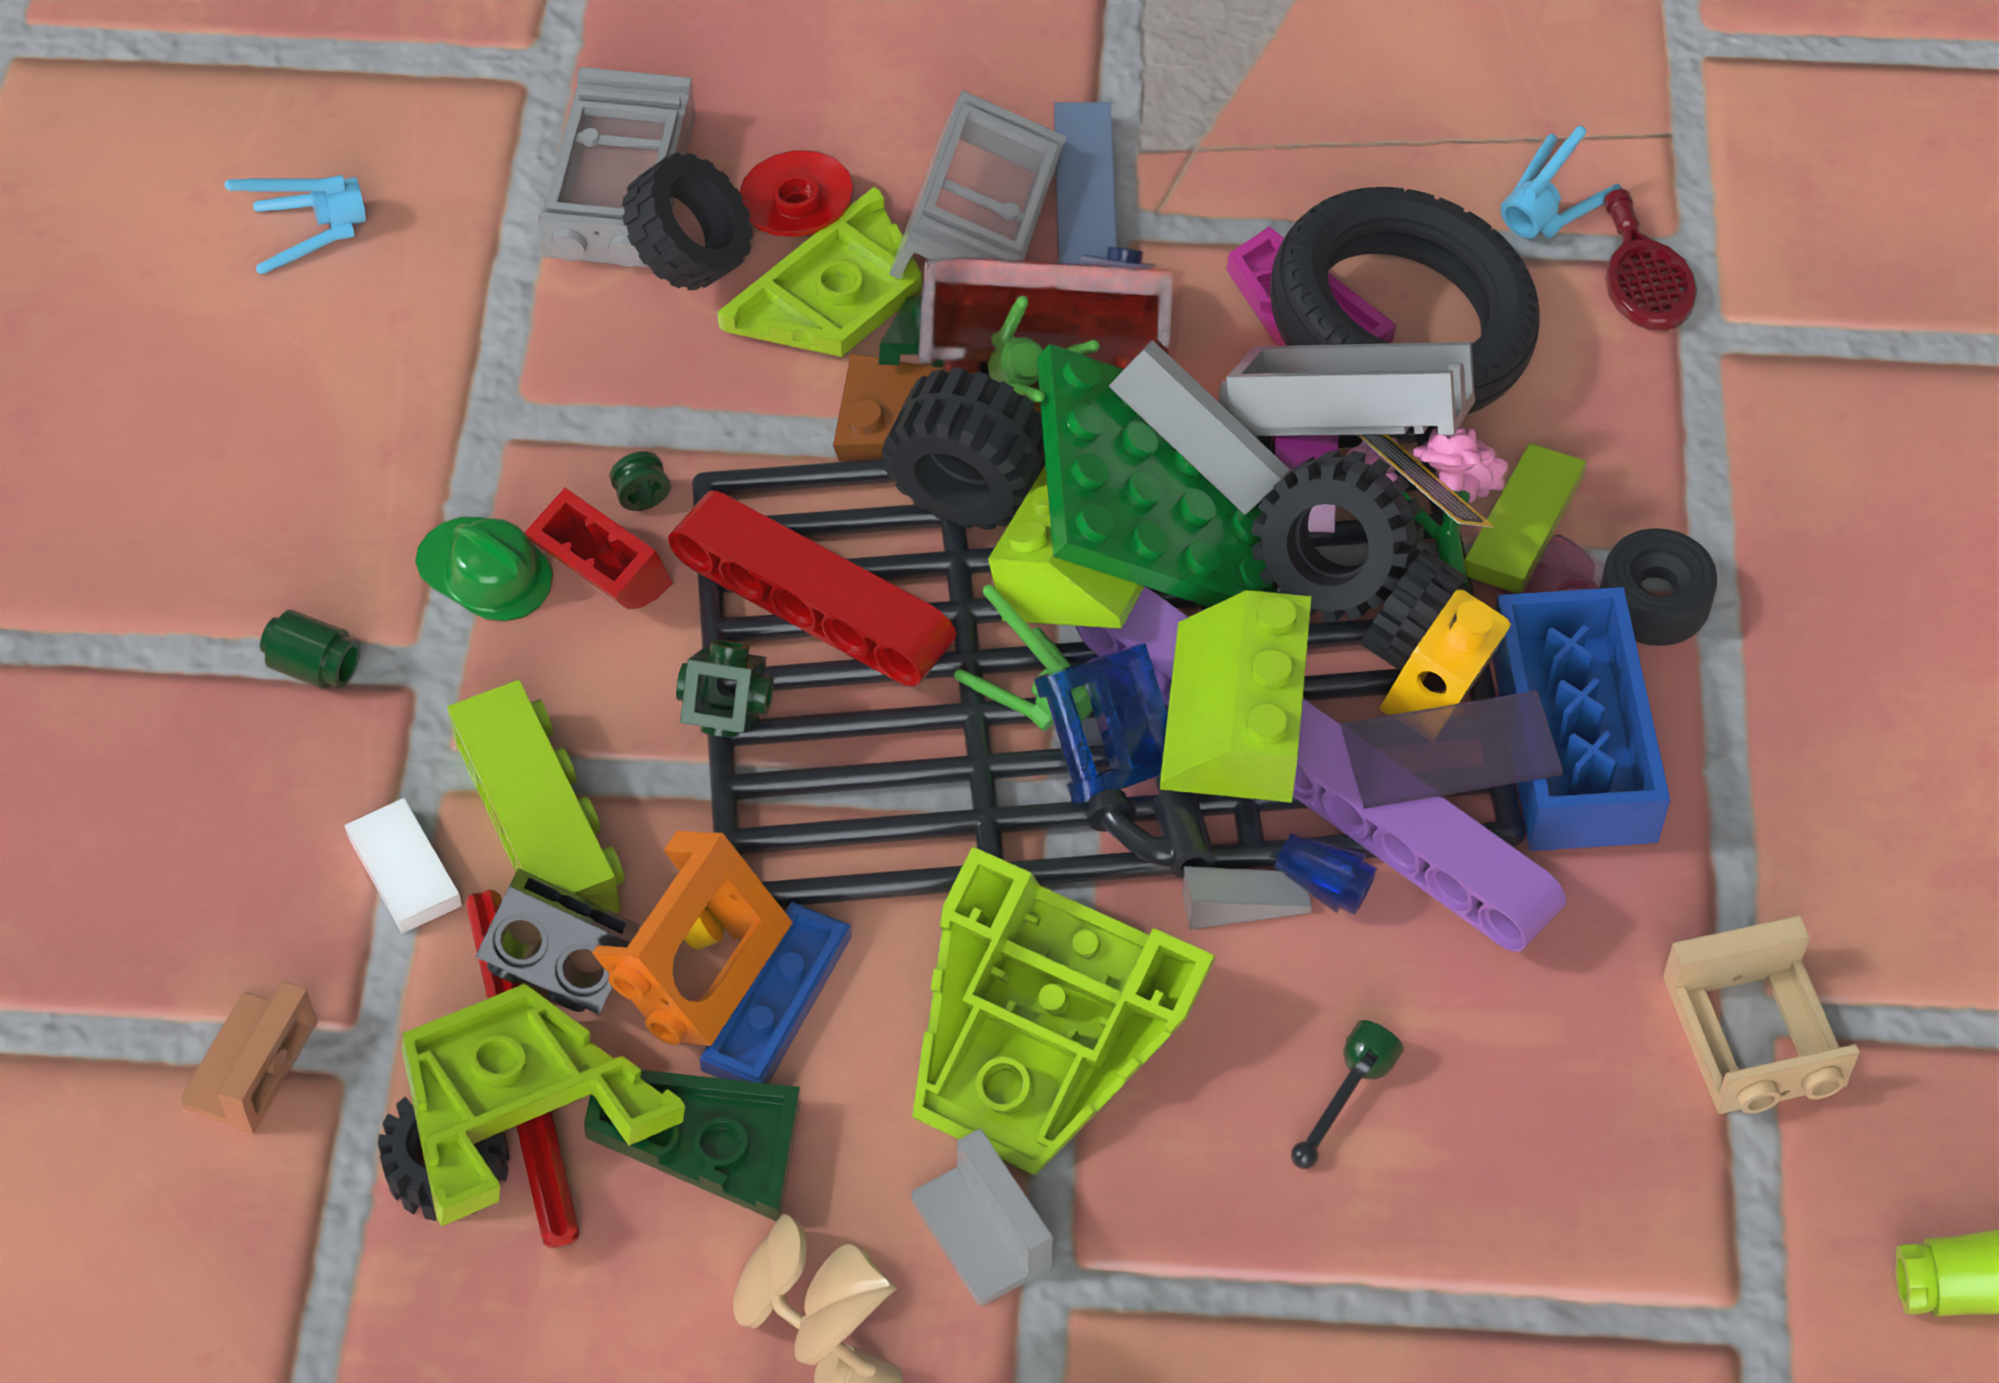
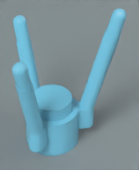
[1500,126,1622,239]
[225,175,366,274]

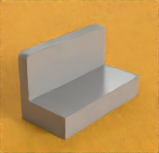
[912,1128,1053,1306]

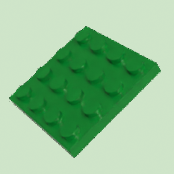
[1037,343,1278,607]

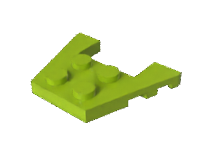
[402,984,685,1226]

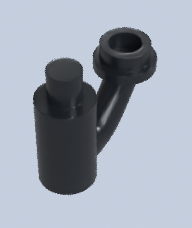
[1087,774,1216,878]

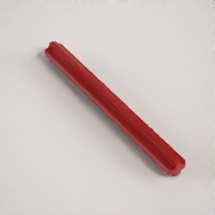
[465,889,580,1248]

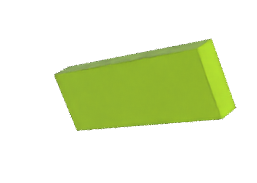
[1465,443,1587,594]

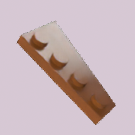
[833,353,1041,461]

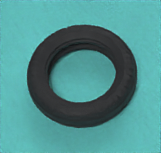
[1270,187,1540,414]

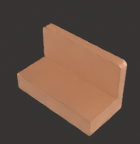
[181,981,317,1134]

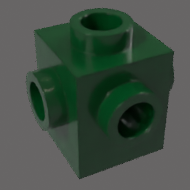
[676,640,774,737]

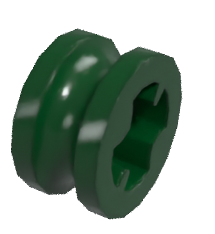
[609,451,671,511]

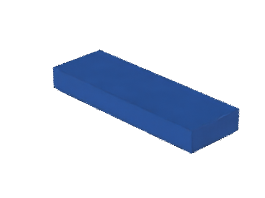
[699,901,852,1084]

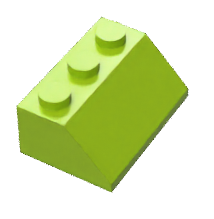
[988,465,1145,629]
[1160,590,1311,803]

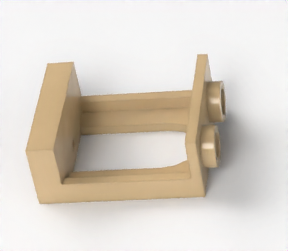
[1663,915,1860,1115]

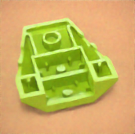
[912,846,1216,1176]

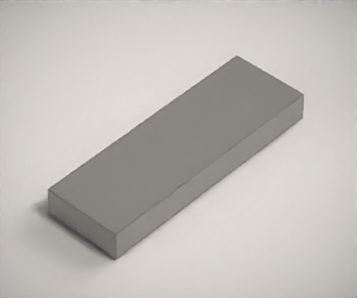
[1109,340,1290,515]

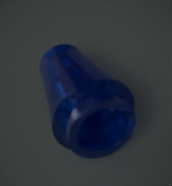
[1274,833,1378,915]

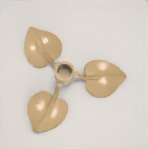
[733,1214,903,1383]

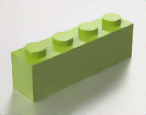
[447,679,626,913]

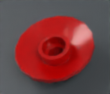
[739,150,854,237]

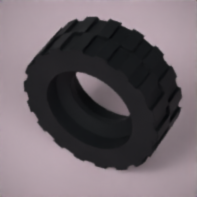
[622,152,753,290]

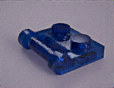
[1033,643,1168,804]

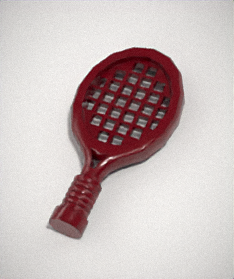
[1604,189,1697,330]

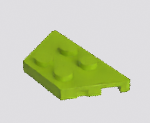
[717,187,923,357]

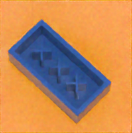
[1492,587,1670,851]

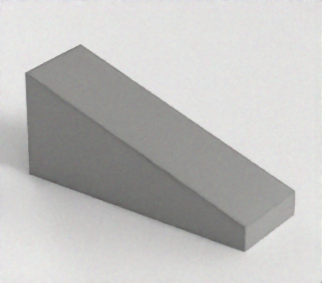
[1182,866,1312,929]

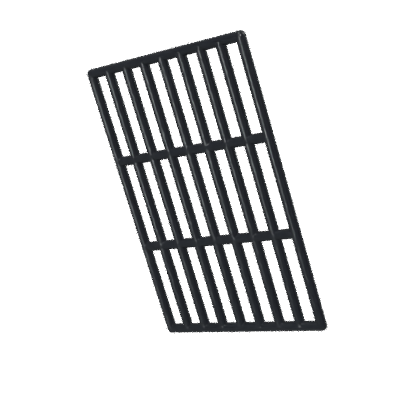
[692,426,1525,907]

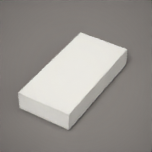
[345,798,462,934]

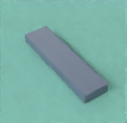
[1054,102,1117,286]

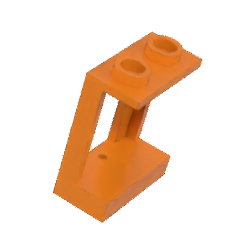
[592,831,793,1046]

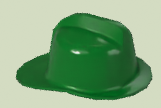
[415,517,552,622]

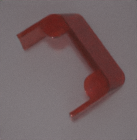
[919,257,1185,372]

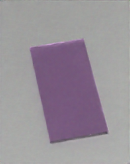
[1341,691,1563,809]

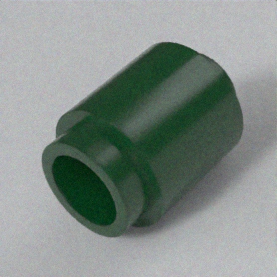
[260,609,361,689]

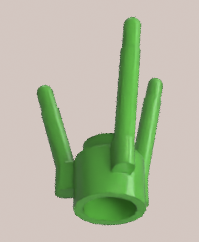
[988,296,1100,403]
[954,584,1099,731]

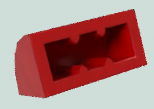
[524,487,673,609]

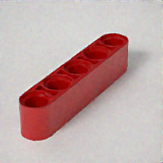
[668,491,957,687]

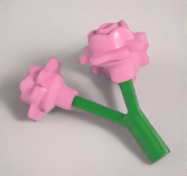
[1346,426,1508,588]

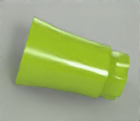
[1895,1229,1999,1317]

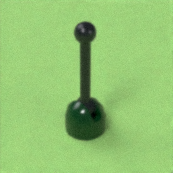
[1291,1020,1404,1169]

